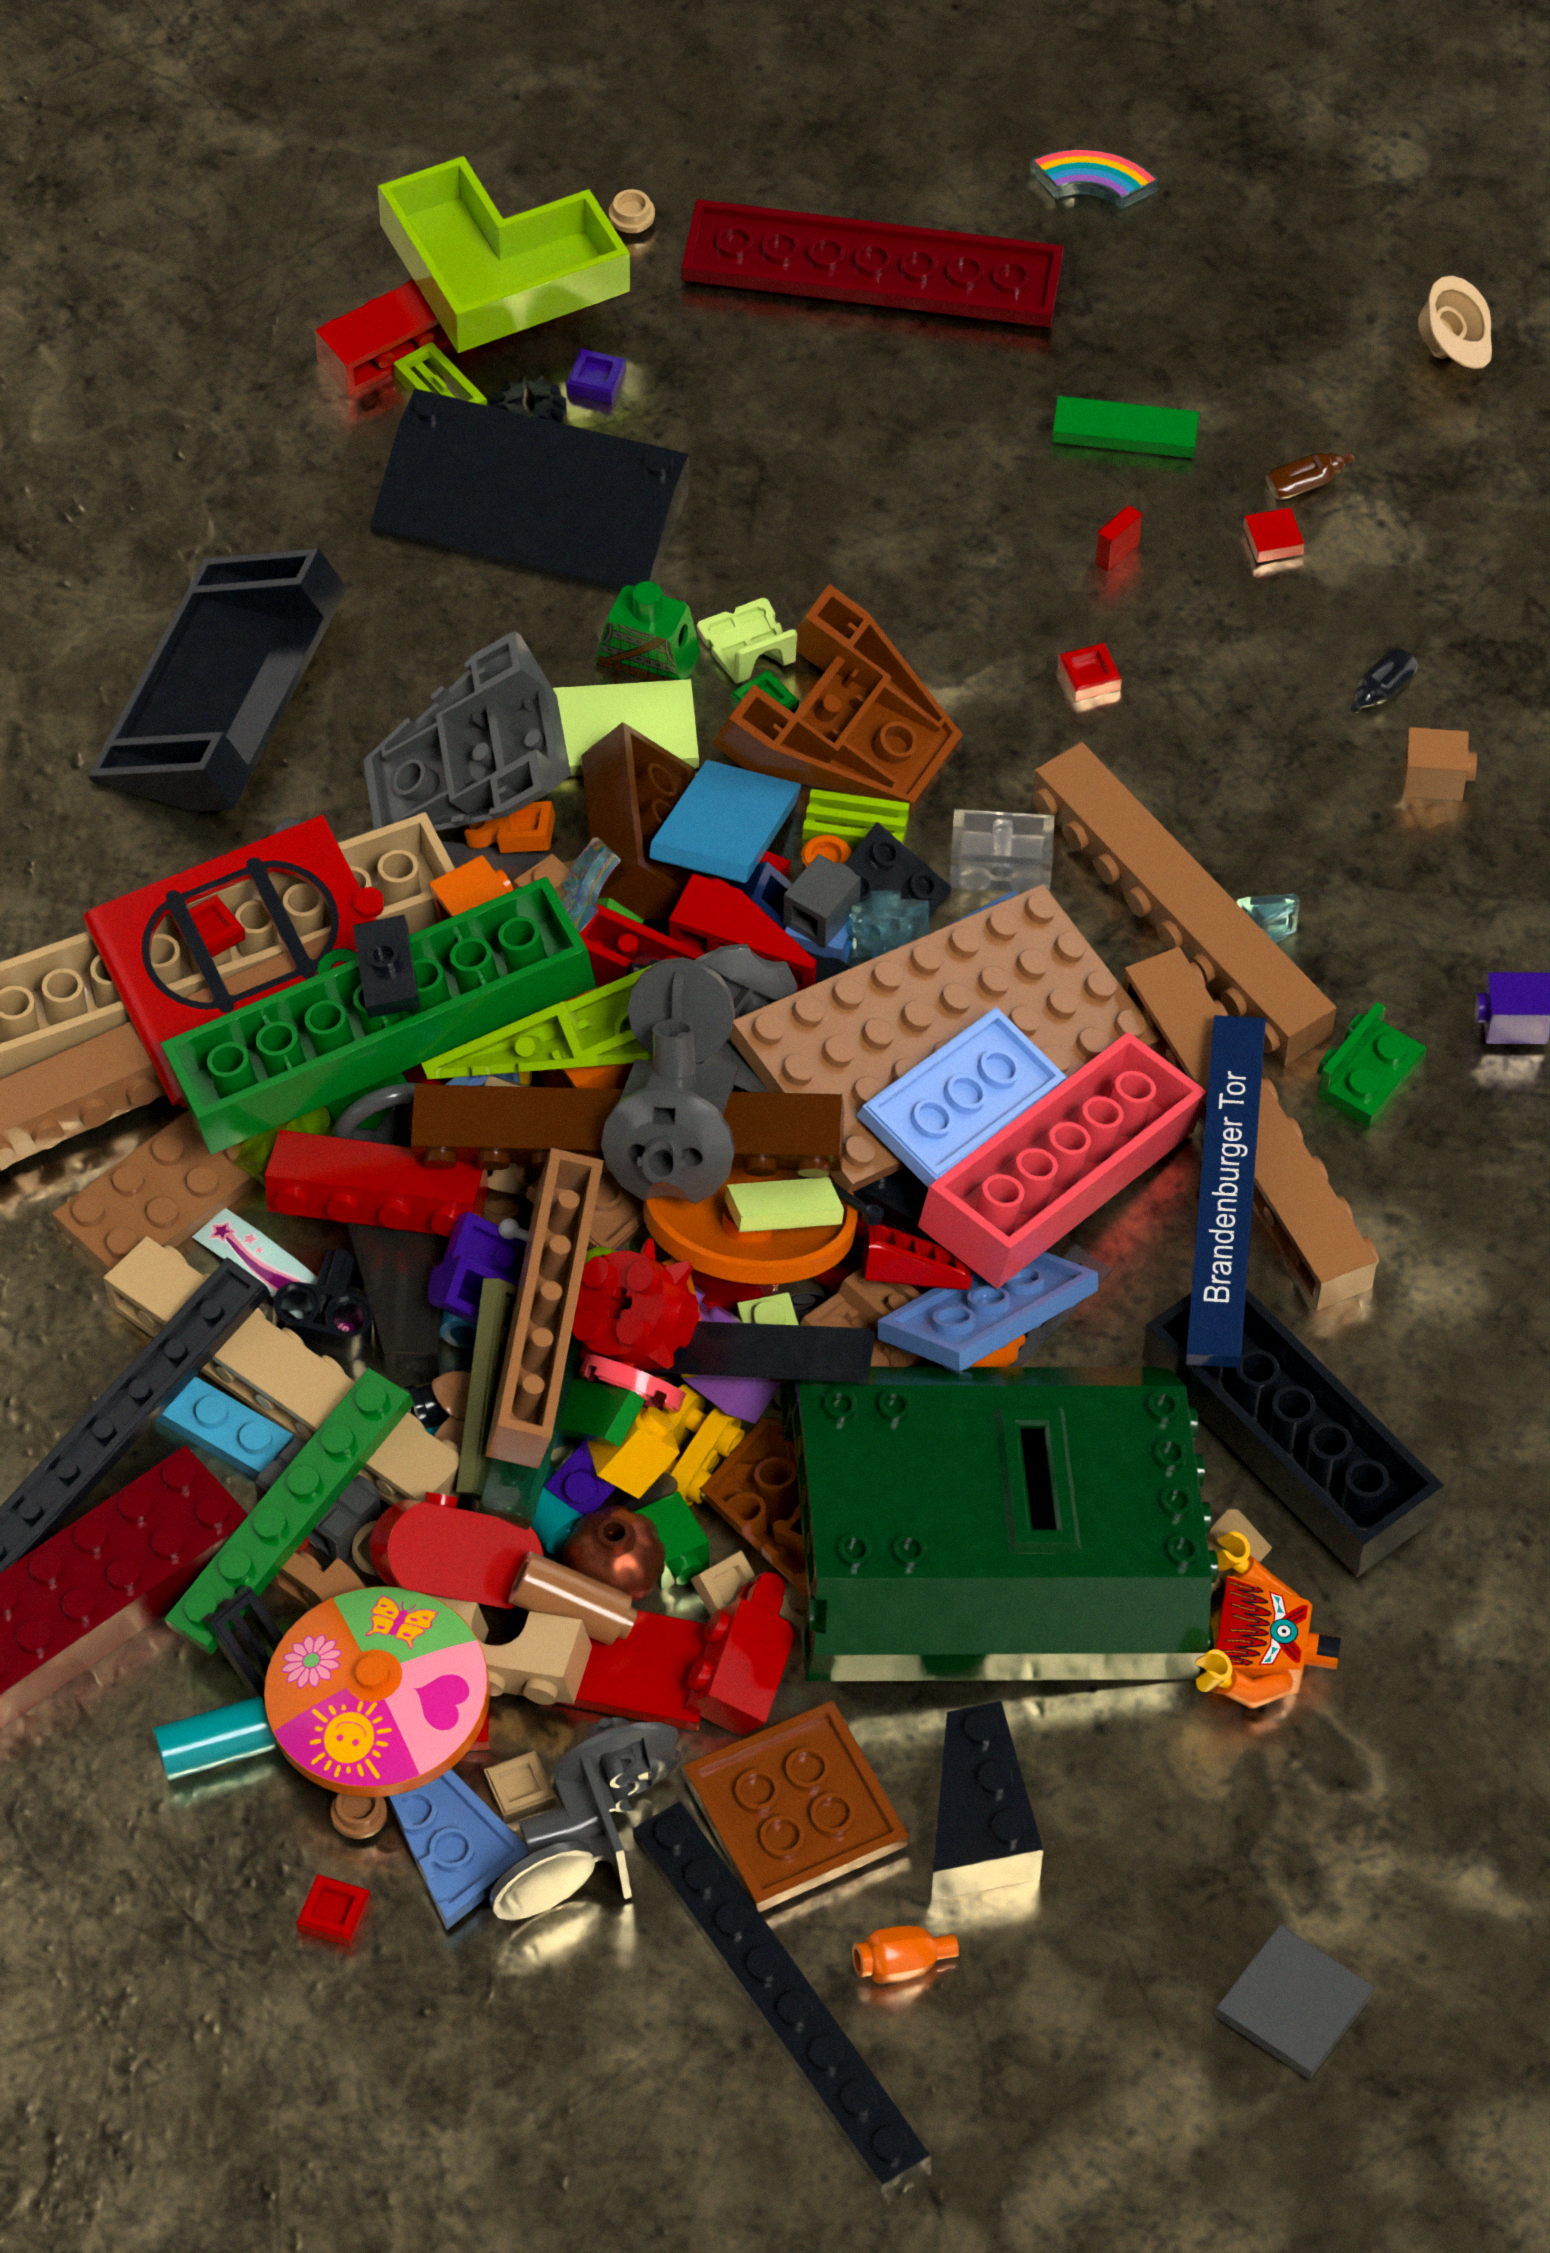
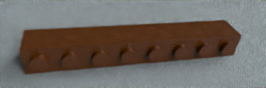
[411,1084,845,1178]

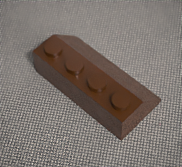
[581,722,707,920]

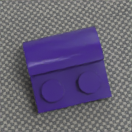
[428,1211,527,1326]

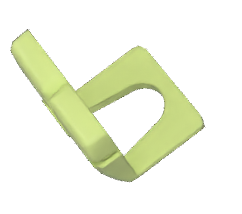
[697,598,797,684]

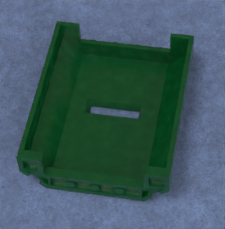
[779,1366,1218,1681]

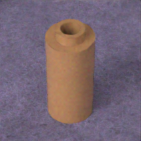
[508,1552,638,1646]

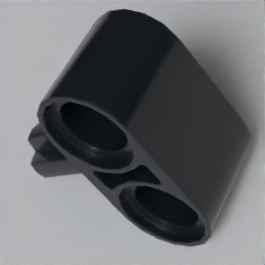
[272,1248,373,1360]

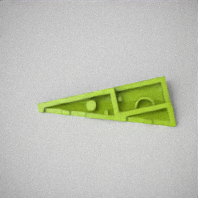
[421,962,658,1079]

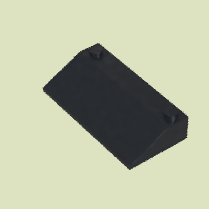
[370,388,689,592]
[88,548,348,811]

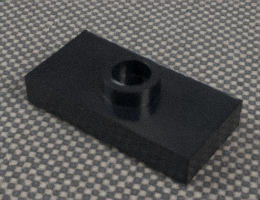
[353,914,421,1018]

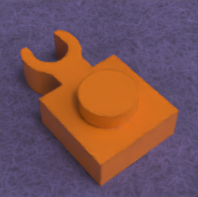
[464,801,556,853]

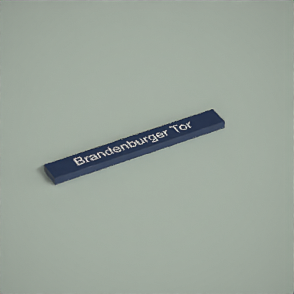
[1186,1015,1266,1368]

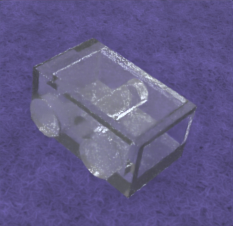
[949,809,1055,894]

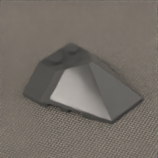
[363,631,571,831]

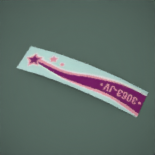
[192,1208,360,1332]

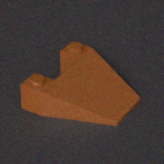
[711,584,963,807]

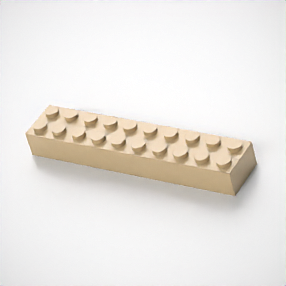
[0,812,455,1080]

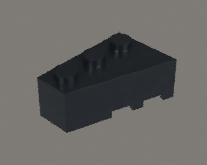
[931,1701,1043,1902]

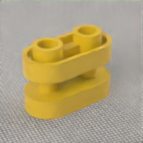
[650,1384,745,1507]

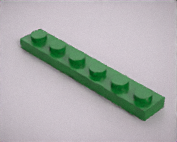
[164,1367,415,1655]

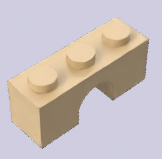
[430,1595,592,1705]

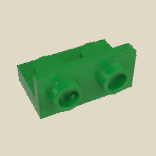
[1317,1002,1427,1128]

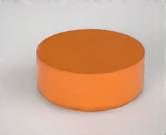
[801,835,852,872]

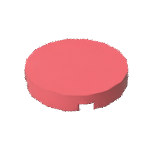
[579,1354,686,1414]

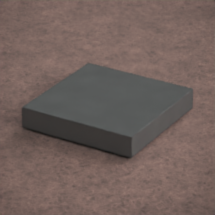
[1215,1924,1375,2080]

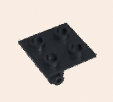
[844,822,953,951]

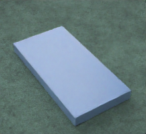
[856,1007,1068,1188]

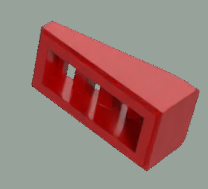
[861,1224,972,1290]

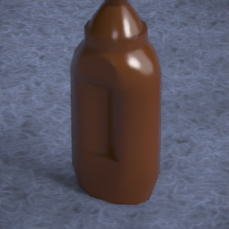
[1265,452,1354,500]

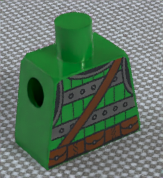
[596,581,700,682]

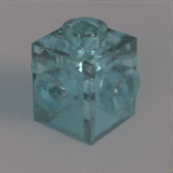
[847,890,929,959]

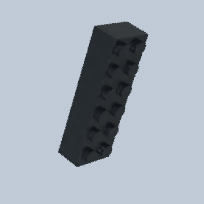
[1142,1287,1445,1577]

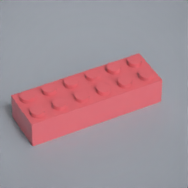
[917,1032,1207,1289]

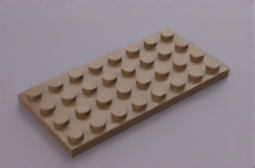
[729,884,1162,1193]

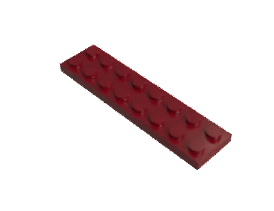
[681,199,1064,327]

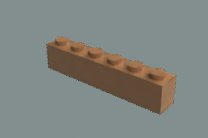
[485,1148,604,1469]

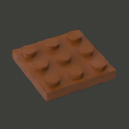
[683,1700,909,1912]

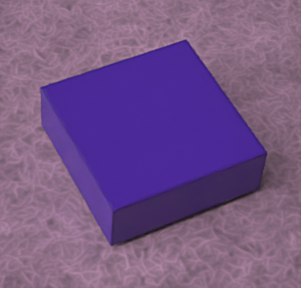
[566,348,626,404]

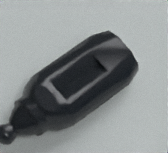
[1350,648,1418,713]

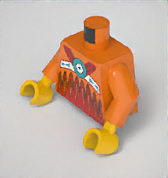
[1195,1531,1341,1708]

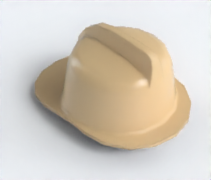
[1418,275,1492,369]

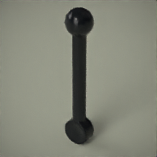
[797,1173,884,1226]

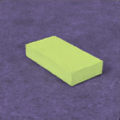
[724,1177,844,1232]

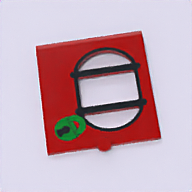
[82,814,384,1108]

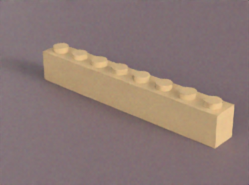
[103,1236,461,1506]

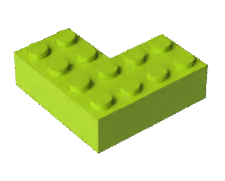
[378,156,630,353]

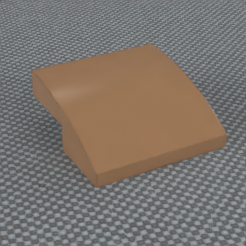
[800,1266,924,1367]

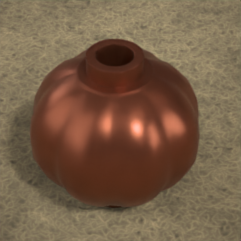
[562,1505,666,1602]

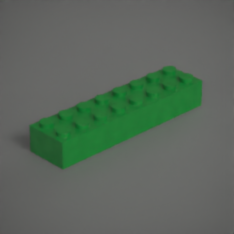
[161,876,597,1155]

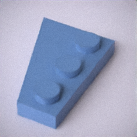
[386,1769,529,1930]

